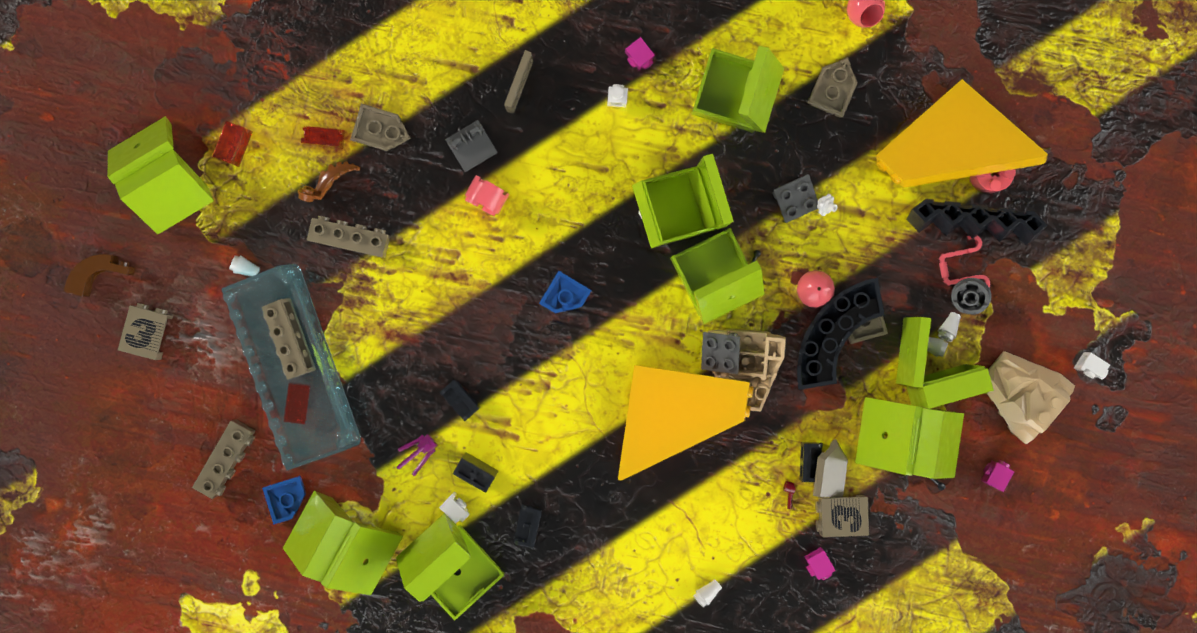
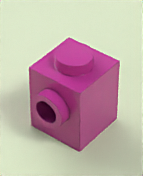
[625,37,655,70]
[981,460,1014,492]
[804,547,836,580]

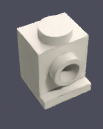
[607,84,628,108]
[1074,352,1110,380]
[439,492,470,524]

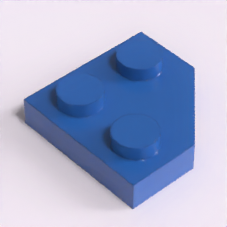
[539,271,592,314]
[262,476,306,524]

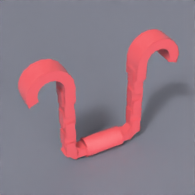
[939,236,990,287]

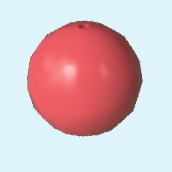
[847,0,885,28]
[797,270,835,308]

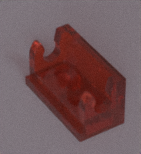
[212,121,253,167]
[301,126,345,149]
[283,382,310,424]

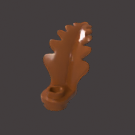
[298,162,360,202]

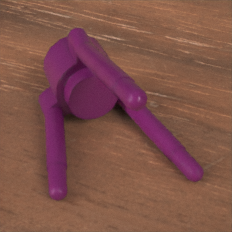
[397,434,438,476]

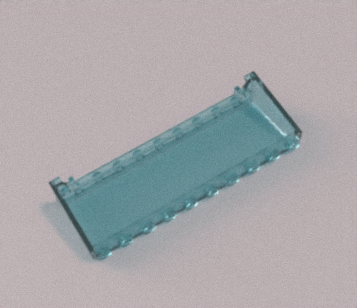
[222,264,361,471]

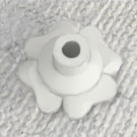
[817,194,837,216]

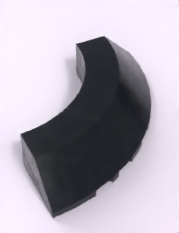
[797,277,885,390]

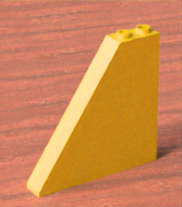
[876,79,1048,188]
[618,365,754,480]

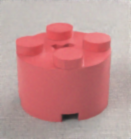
[970,169,1016,193]
[465,175,509,216]

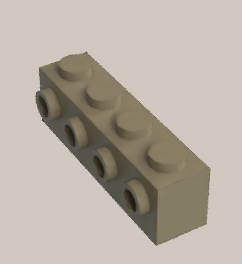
[307,216,390,258]
[262,298,316,380]
[192,419,256,499]

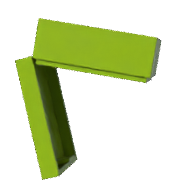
[691,46,784,133]
[107,116,214,234]
[632,154,734,248]
[670,228,765,324]
[896,317,994,409]
[855,397,964,479]
[283,491,403,595]
[396,513,505,621]

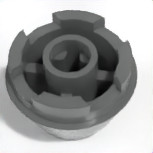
[951,278,991,315]

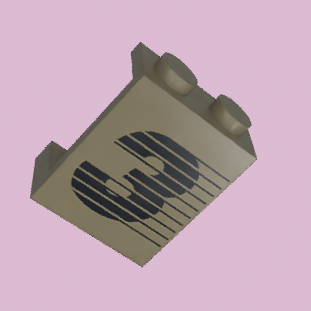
[118,303,173,360]
[815,495,869,537]

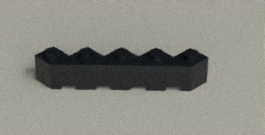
[906,199,1048,246]

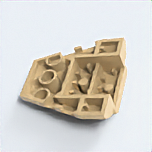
[708,328,786,412]
[987,351,1075,444]

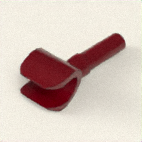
[783,481,796,509]

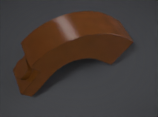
[64,254,135,297]

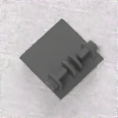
[445,120,498,172]
[772,174,818,223]
[701,332,740,374]

